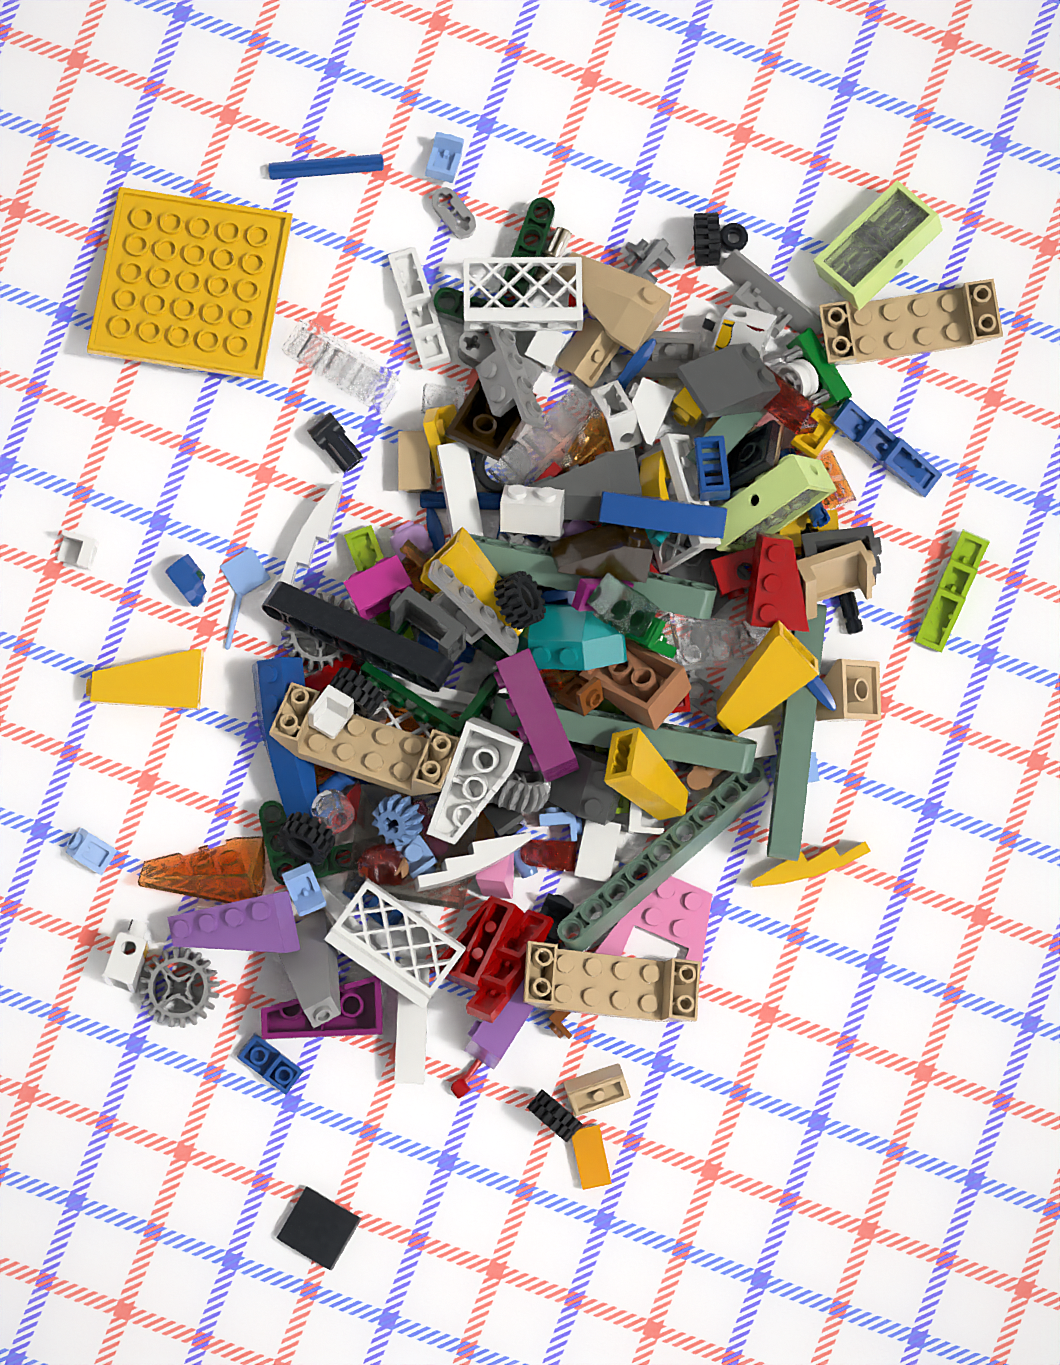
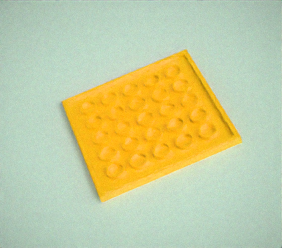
[87,187,293,380]

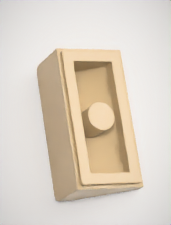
[563,1063,631,1117]

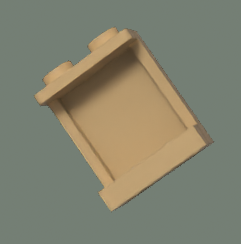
[797,540,876,620]

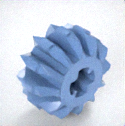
[372,793,425,847]

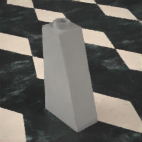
[278,909,341,1028]

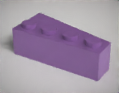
[167,891,301,953]
[464,978,535,1070]

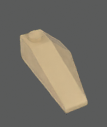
[556,252,672,354]

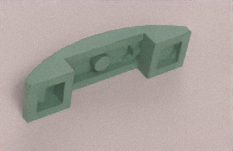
[686,401,774,476]

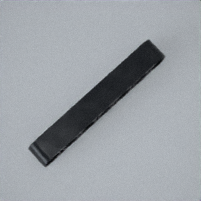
[261,581,454,692]

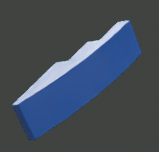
[829,399,943,497]
[598,491,727,539]

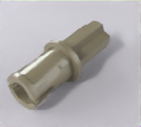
[533,227,572,286]

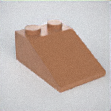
[579,638,692,731]

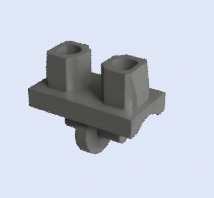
[624,238,676,284]

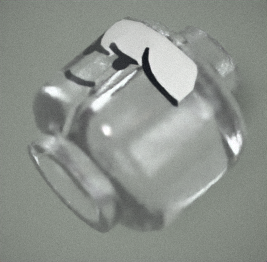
[311,789,355,834]

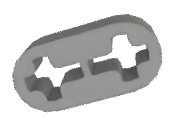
[432,187,476,239]

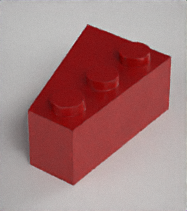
[744,532,809,632]
[429,895,524,992]

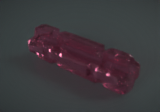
[412,799,449,856]

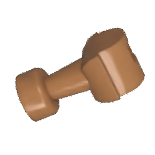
[686,765,732,791]

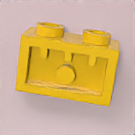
[423,404,457,477]

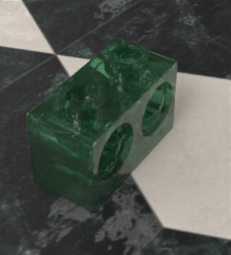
[586,573,660,638]

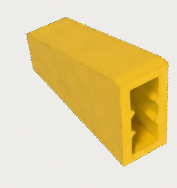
[420,527,523,636]
[716,620,819,736]
[86,649,204,711]
[604,727,689,821]

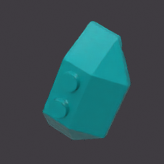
[517,604,627,671]

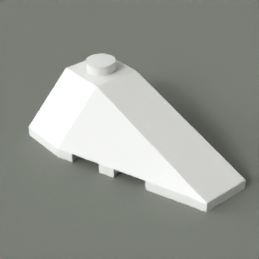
[426,717,524,845]

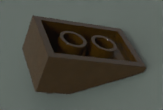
[444,378,537,461]
[549,523,653,583]

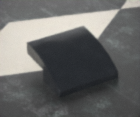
[276,1186,362,1271]

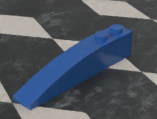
[252,657,320,823]

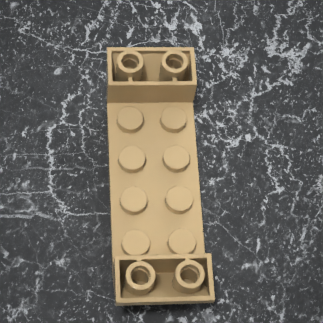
[818,278,1003,364]
[269,682,460,796]
[523,941,701,1022]

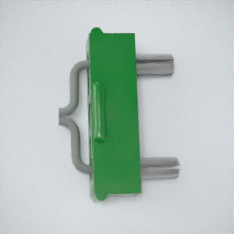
[781,328,852,410]

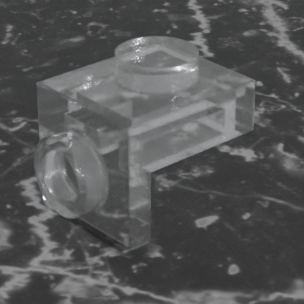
[421,382,468,414]

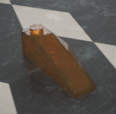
[138,836,266,904]

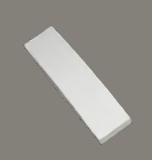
[388,247,451,370]
[436,442,484,538]
[280,481,344,586]
[414,832,532,892]
[394,959,430,1085]

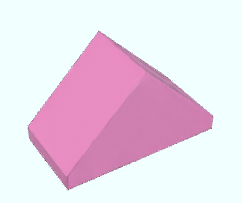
[475,838,514,899]

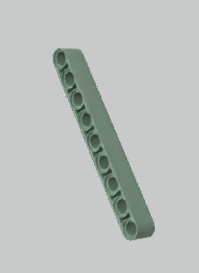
[469,533,717,619]
[767,604,827,861]
[490,693,757,773]
[557,762,770,952]

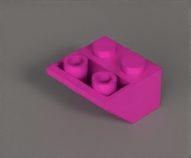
[343,555,415,620]

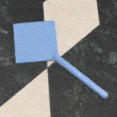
[220,547,271,650]

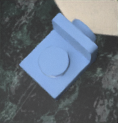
[66,828,118,876]
[393,833,439,879]

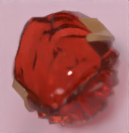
[356,844,409,886]

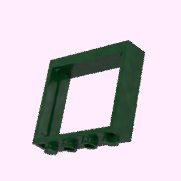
[360,588,521,738]

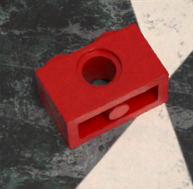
[709,546,755,600]

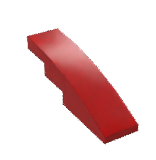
[465,909,554,1023]

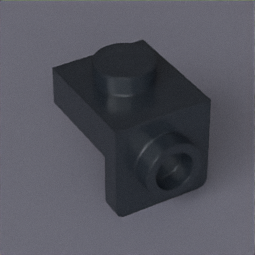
[539,893,575,944]

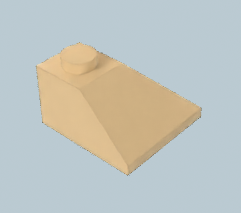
[816,659,882,722]

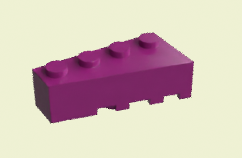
[493,648,579,783]
[261,975,384,1040]

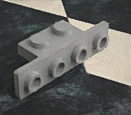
[720,249,822,339]
[475,325,545,429]
[610,331,701,379]
[428,559,519,656]

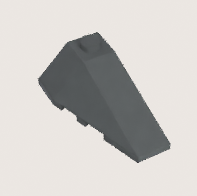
[525,448,642,521]

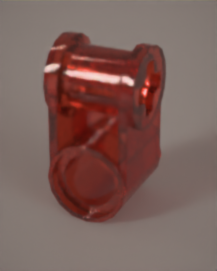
[520,839,577,872]

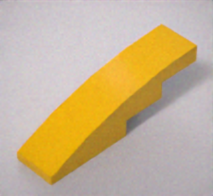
[749,841,871,888]

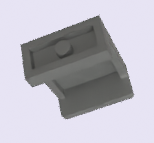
[801,525,882,582]
[389,586,467,663]

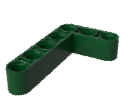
[433,197,555,334]
[259,800,400,886]

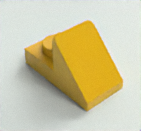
[790,407,837,459]

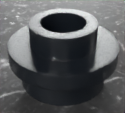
[720,223,748,252]

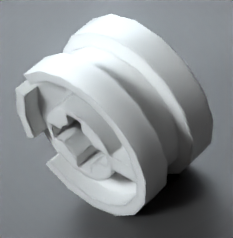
[773,359,819,404]

